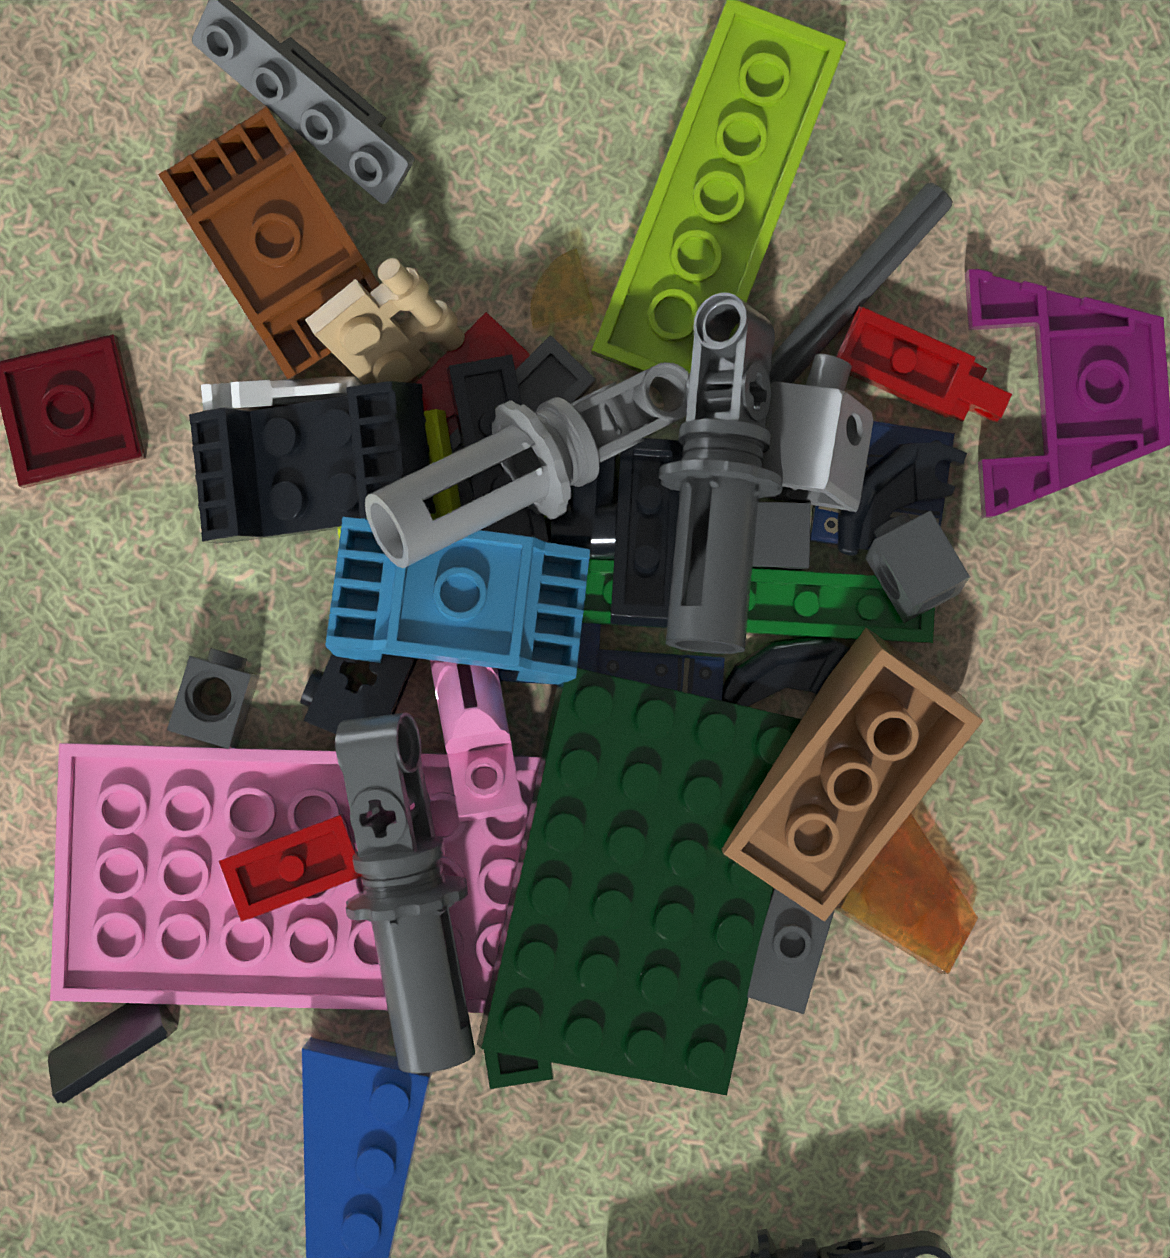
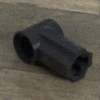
[551,455,617,559]

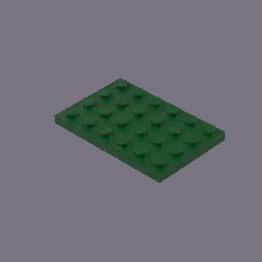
[477,668,802,1096]

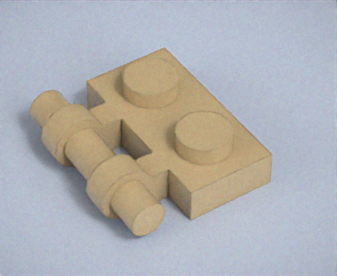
[305,258,465,384]

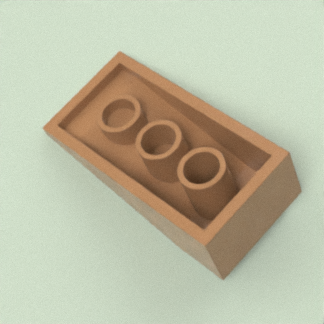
[722,627,984,922]

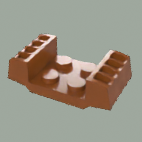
[158,106,380,380]

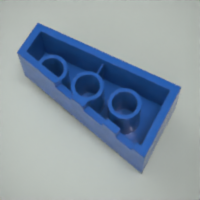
[302,1037,432,1258]

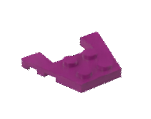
[965,269,1170,519]

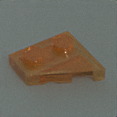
[835,813,978,974]

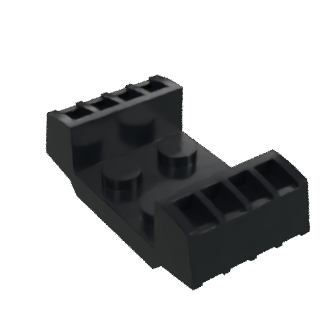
[189,381,436,544]

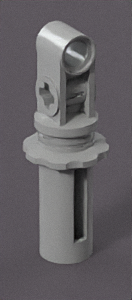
[365,362,689,568]

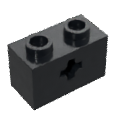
[300,641,419,734]

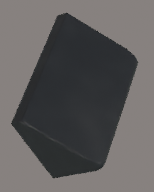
[48,1003,178,1104]

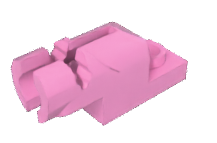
[430,660,524,823]

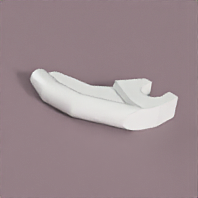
[201,376,363,410]

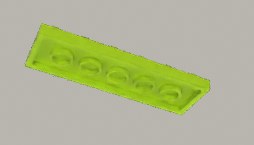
[591,0,846,374]

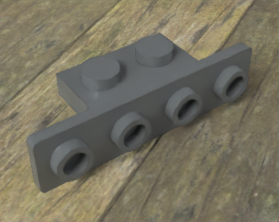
[192,0,415,204]

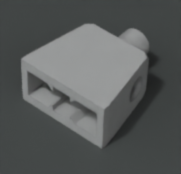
[762,354,874,512]

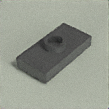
[747,887,835,1014]

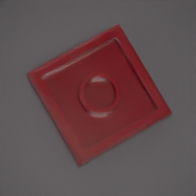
[0,334,146,488]

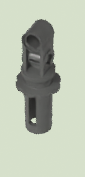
[659,293,783,654]
[335,713,475,1073]

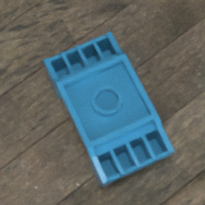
[325,517,590,685]

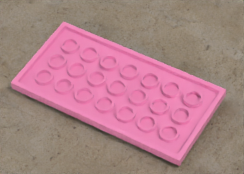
[50,743,541,1013]

